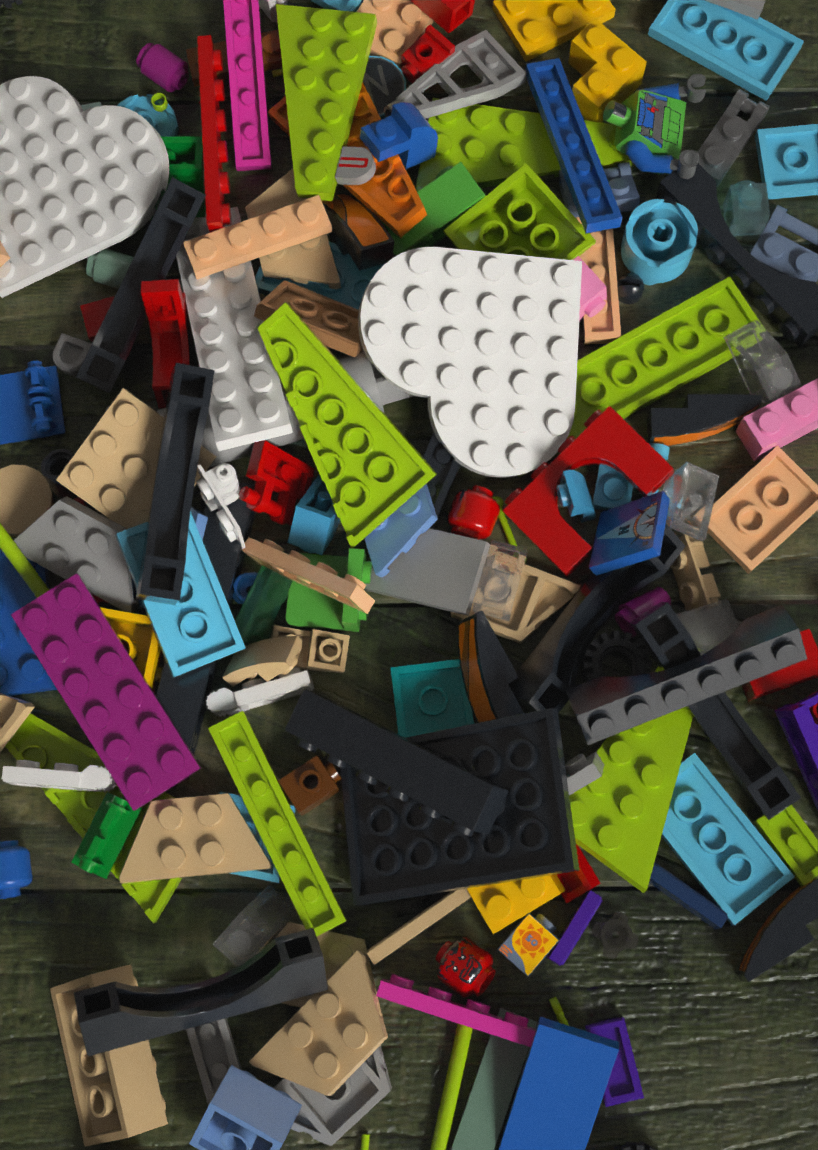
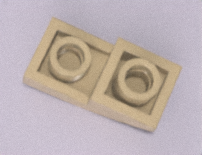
[271,625,350,673]
[222,636,302,687]

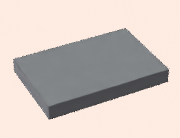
[364,528,490,616]

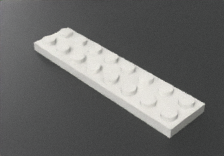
[176,207,293,451]

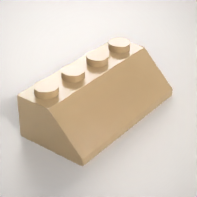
[50,964,168,1147]

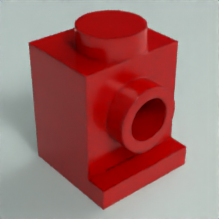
[401,24,455,91]

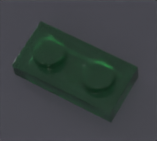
[235,566,293,644]

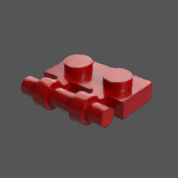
[239,440,315,526]

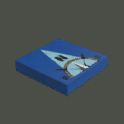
[589,491,670,576]

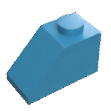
[287,474,340,555]

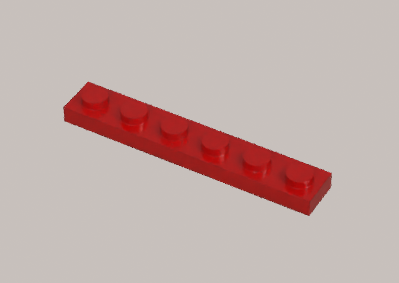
[197,35,232,233]

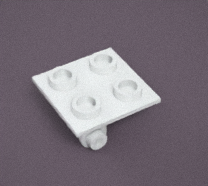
[196,463,245,549]

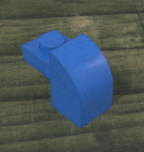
[360,102,438,169]

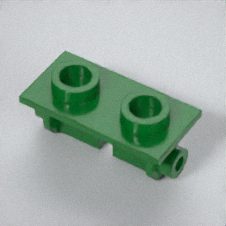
[71,792,142,879]

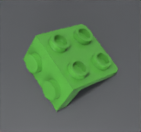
[286,548,372,632]

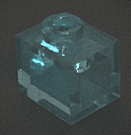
[723,180,770,236]

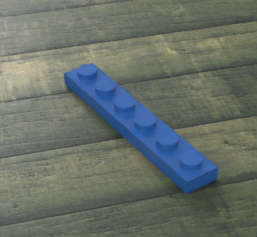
[525,58,622,233]

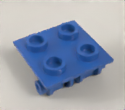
[0,361,66,445]

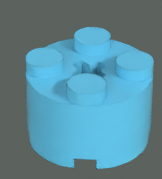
[621,199,698,285]

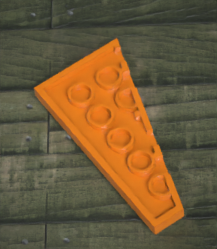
[268,82,427,238]

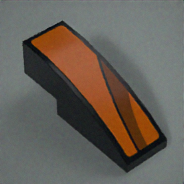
[321,193,395,271]
[647,394,762,446]
[457,610,524,723]
[737,877,818,982]

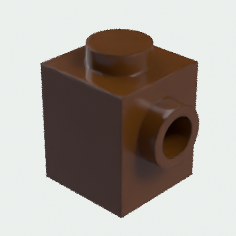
[278,756,341,816]

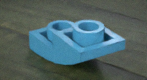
[556,469,596,523]

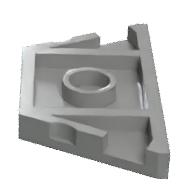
[13,496,139,613]
[273,1045,392,1146]

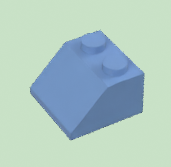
[189,1065,302,1150]

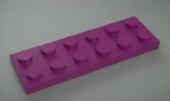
[11,573,201,811]

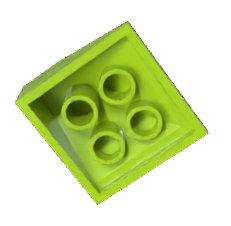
[443,163,596,260]

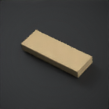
[366,889,471,965]

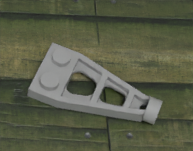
[384,30,526,119]

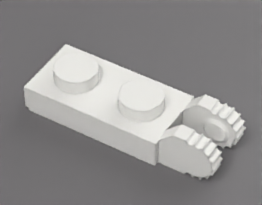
[206,668,314,717]
[1,760,117,792]

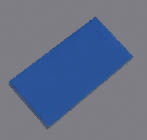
[498,1017,619,1150]

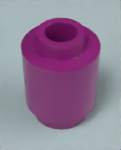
[136,43,189,92]

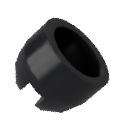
[617,273,644,305]

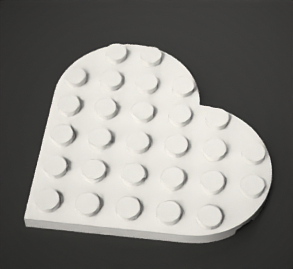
[0,76,169,298]
[358,247,582,477]

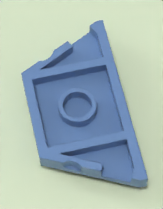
[365,484,438,578]

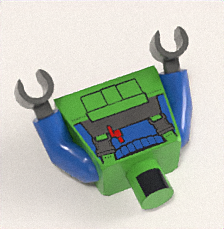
[603,74,706,179]

